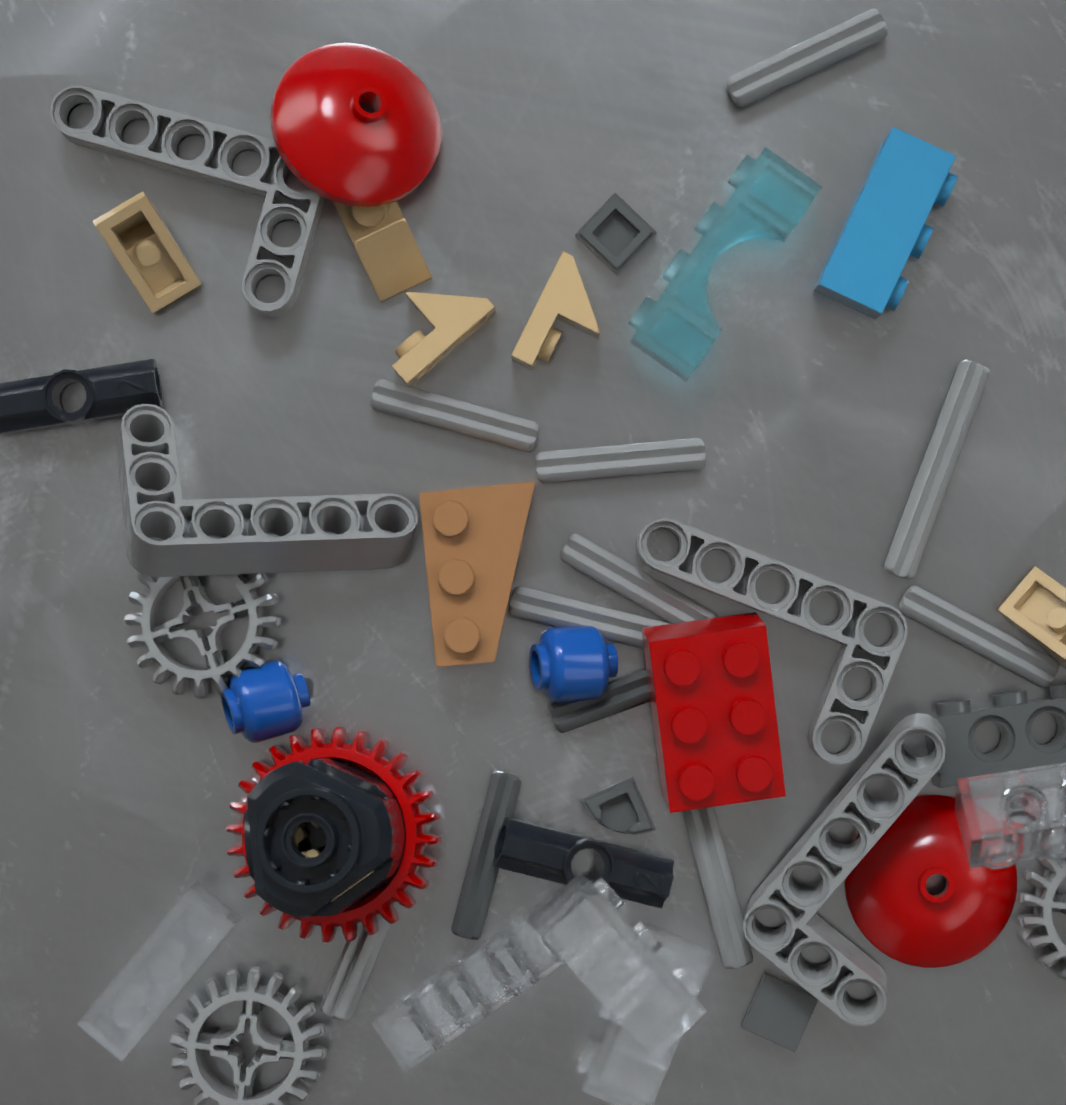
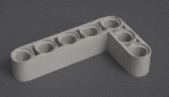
[50,85,326,317]
[117,404,418,577]
[636,518,908,765]
[743,713,946,1027]

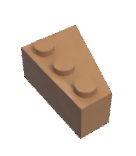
[419,481,535,668]

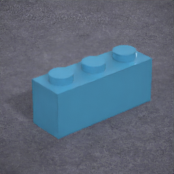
[813,127,958,320]

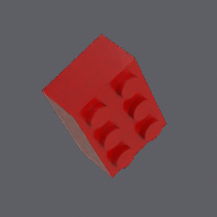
[641,612,786,813]

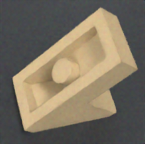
[93,191,201,314]
[333,201,432,302]
[511,251,600,370]
[392,292,496,387]
[998,566,1066,669]

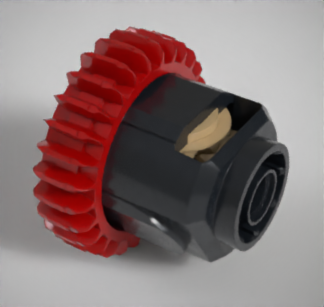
[226,727,442,943]

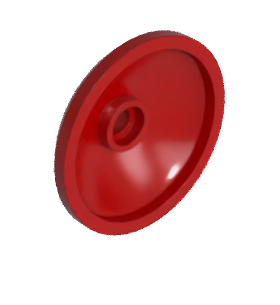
[270,43,441,207]
[844,794,1017,968]

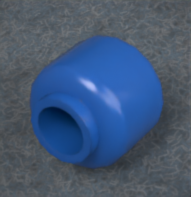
[529,626,618,703]
[220,660,310,743]

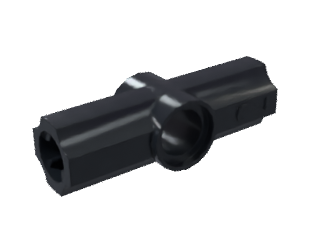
[0,359,163,435]
[493,817,674,909]

